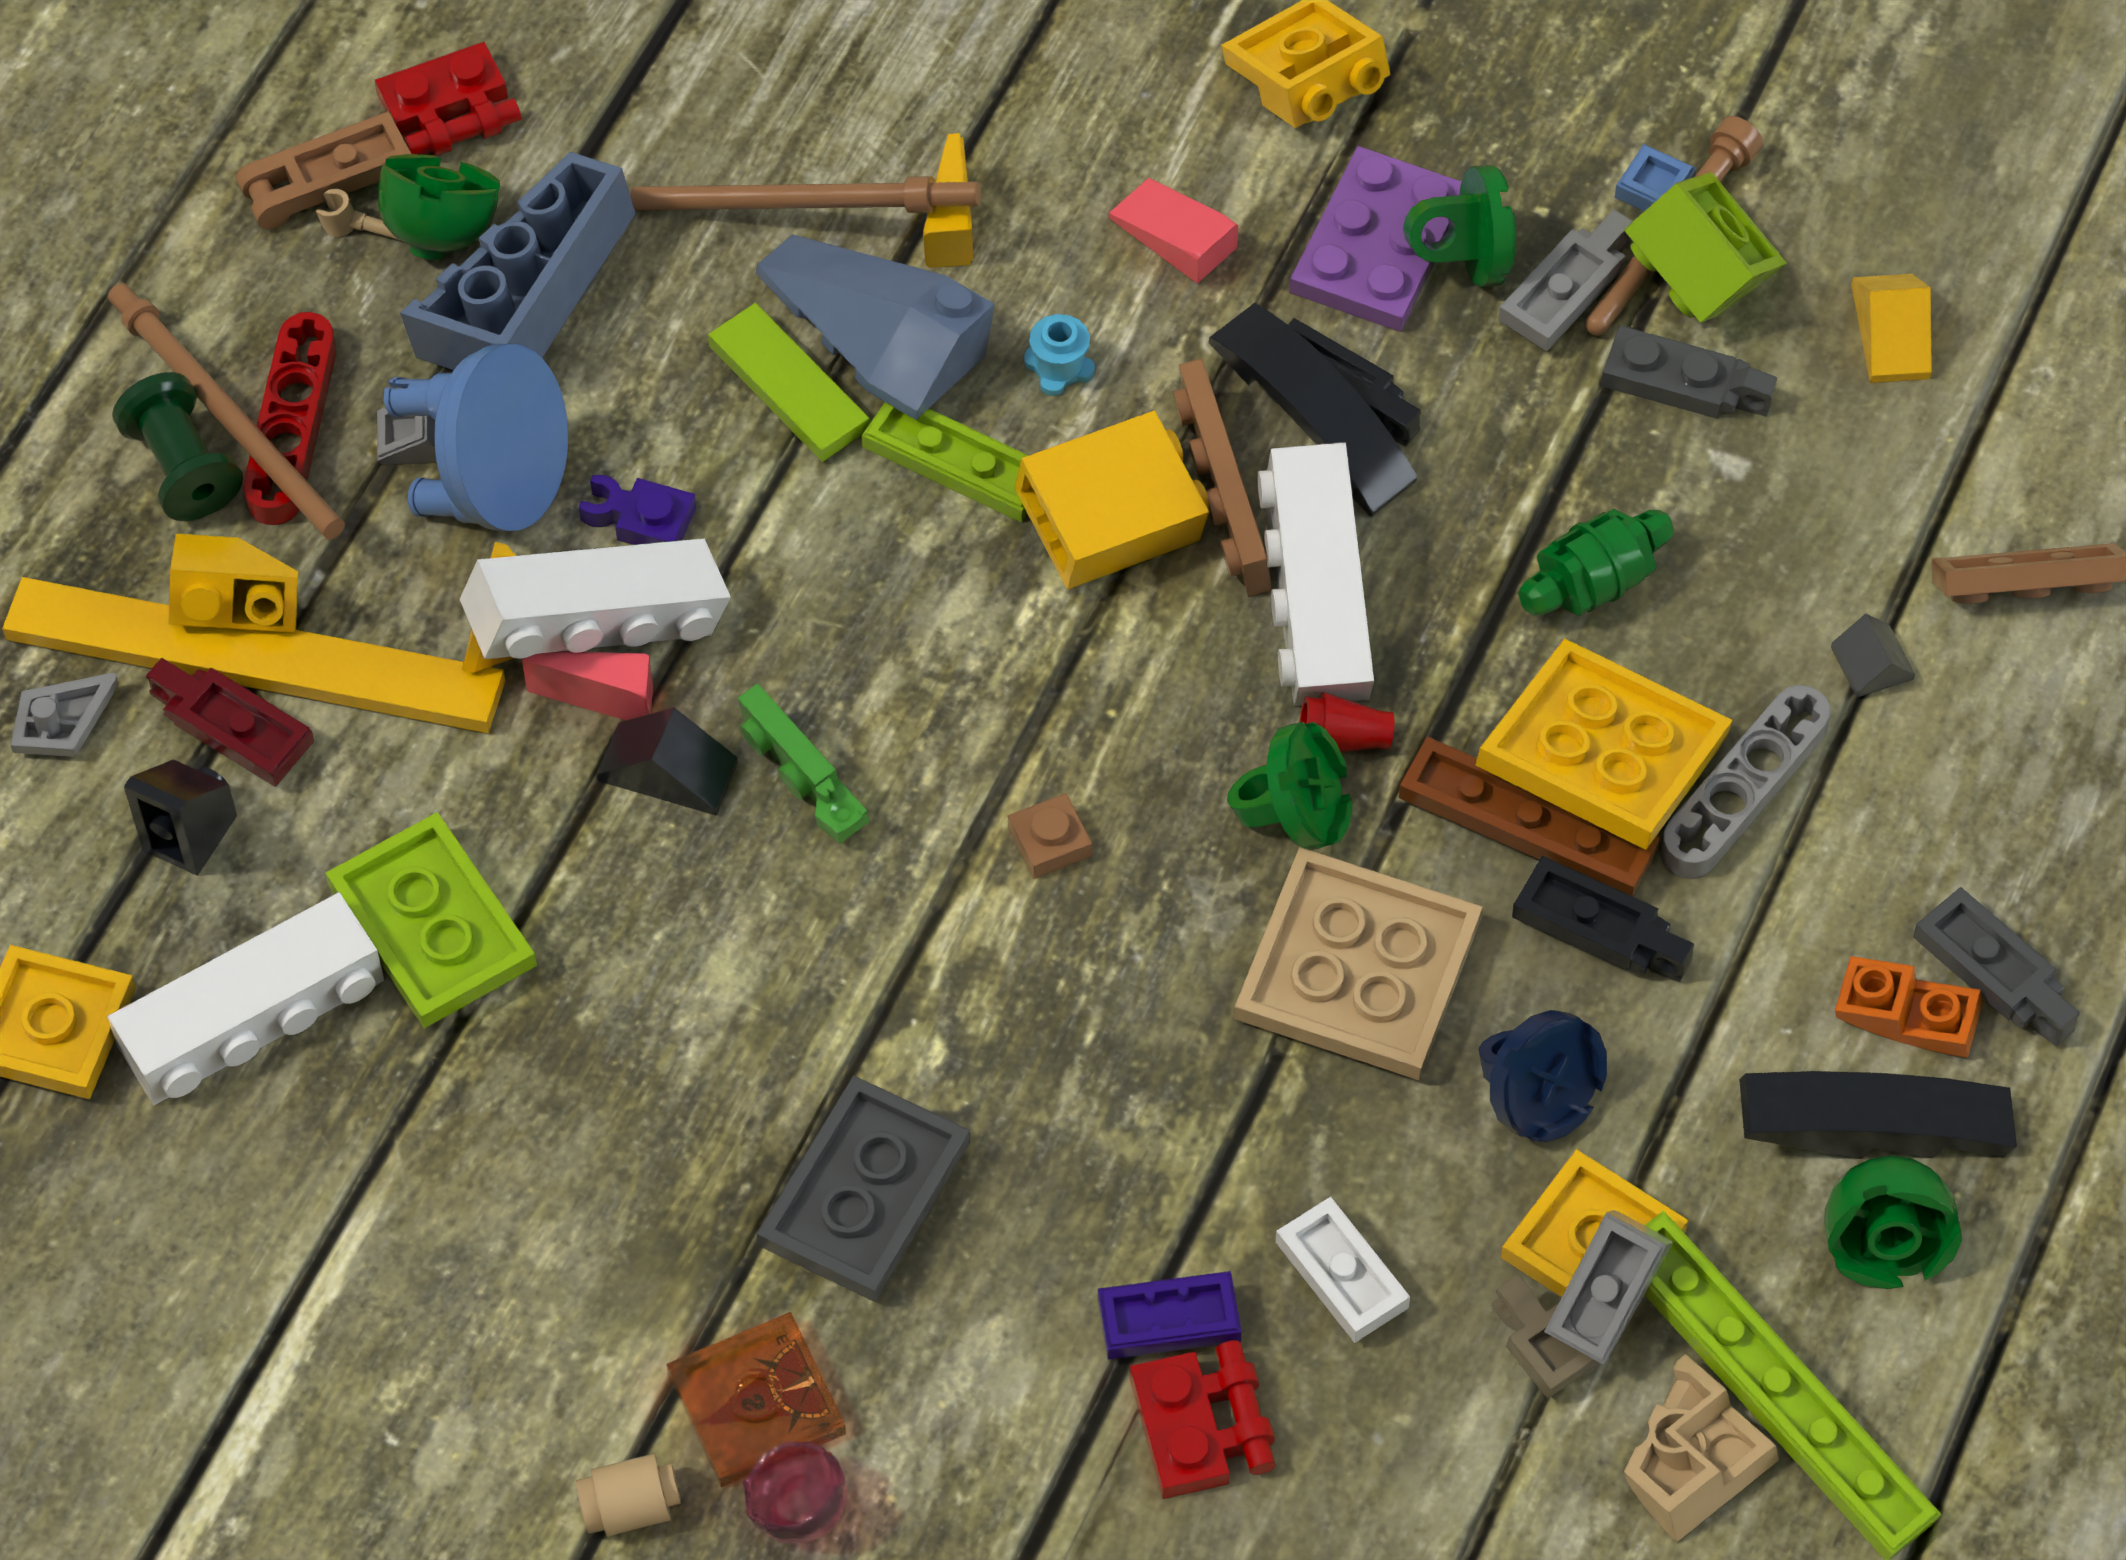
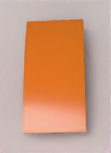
[1835,956,1983,1058]

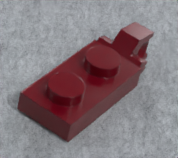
[146,658,314,787]

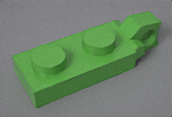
[738,683,870,844]

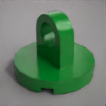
[1403,165,1516,287]
[1227,721,1352,850]

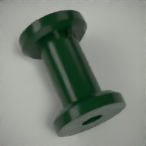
[112,372,243,521]

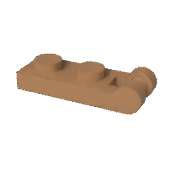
[236,111,411,229]

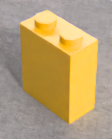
[1014,410,1210,590]

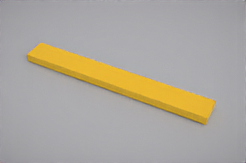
[2,577,506,734]

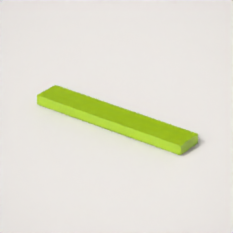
[1644,1210,1941,1560]

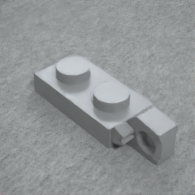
[1499,209,1633,352]

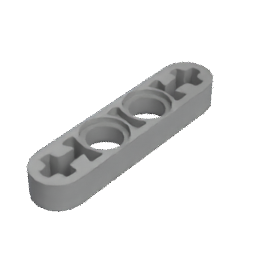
[1660,685,1830,879]

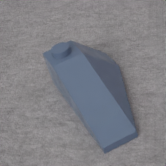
[756,234,995,420]

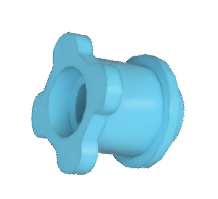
[1024,314,1095,396]

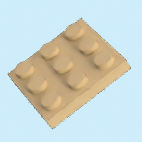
[1234,847,1483,1080]

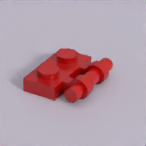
[375,42,522,156]
[1129,1340,1276,1499]

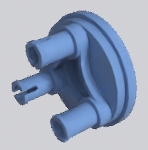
[384,344,568,531]

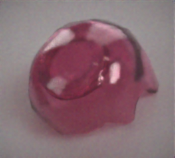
[743,1442,848,1544]

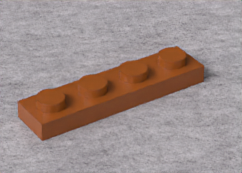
[1398,736,1660,897]

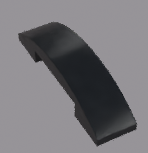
[1208,303,1418,517]

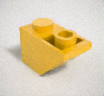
[168,533,299,633]

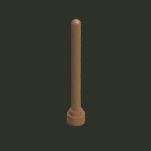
[1585,116,1763,336]

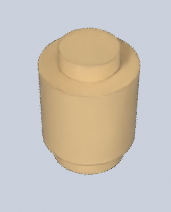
[576,1453,681,1537]

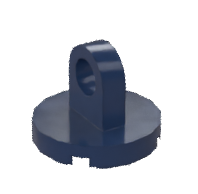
[1479,1010,1607,1143]

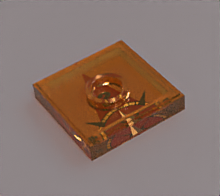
[666,1312,846,1487]

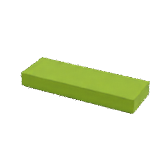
[708,302,870,462]
[862,402,1029,523]

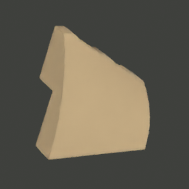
[1624,1354,1779,1542]

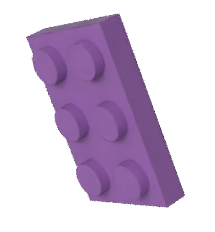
[1289,146,1462,332]

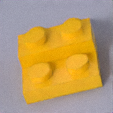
[1221,0,1391,128]

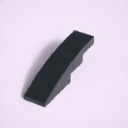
[1739,1071,2017,1159]

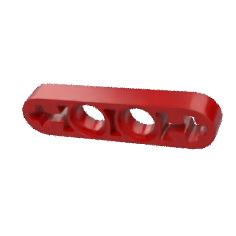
[243,312,336,525]

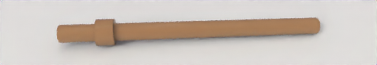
[630,176,982,213]

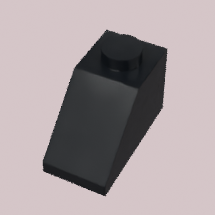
[124,759,237,876]

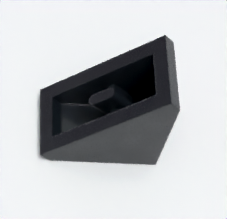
[596,707,738,816]

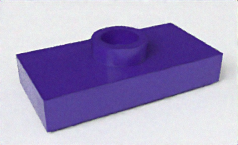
[1097,1271,1242,1360]

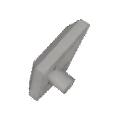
[10,673,119,757]

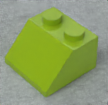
[1624,172,1787,323]

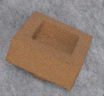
[1008,793,1092,879]

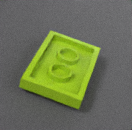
[325,812,537,1029]

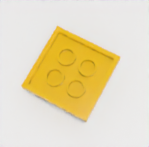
[1475,638,1733,850]

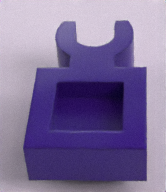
[579,475,696,545]

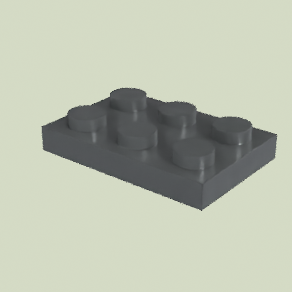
[757,1075,970,1302]

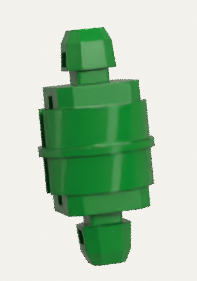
[1518,509,1674,616]

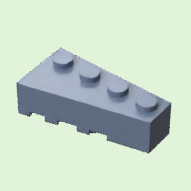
[400,152,636,370]

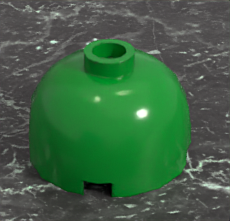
[378,154,500,260]
[1824,1156,1962,1289]

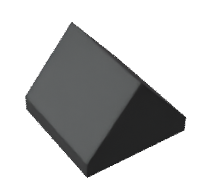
[1831,613,1915,697]

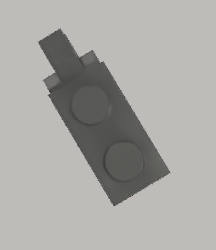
[1601,325,1777,419]
[1913,887,2080,1047]

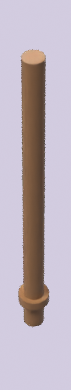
[108,283,345,539]

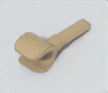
[316,189,398,240]

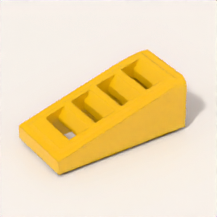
[923,133,974,268]

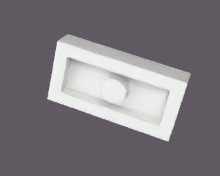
[1275,1197,1410,1343]

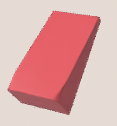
[1109,178,1238,284]
[522,651,653,721]

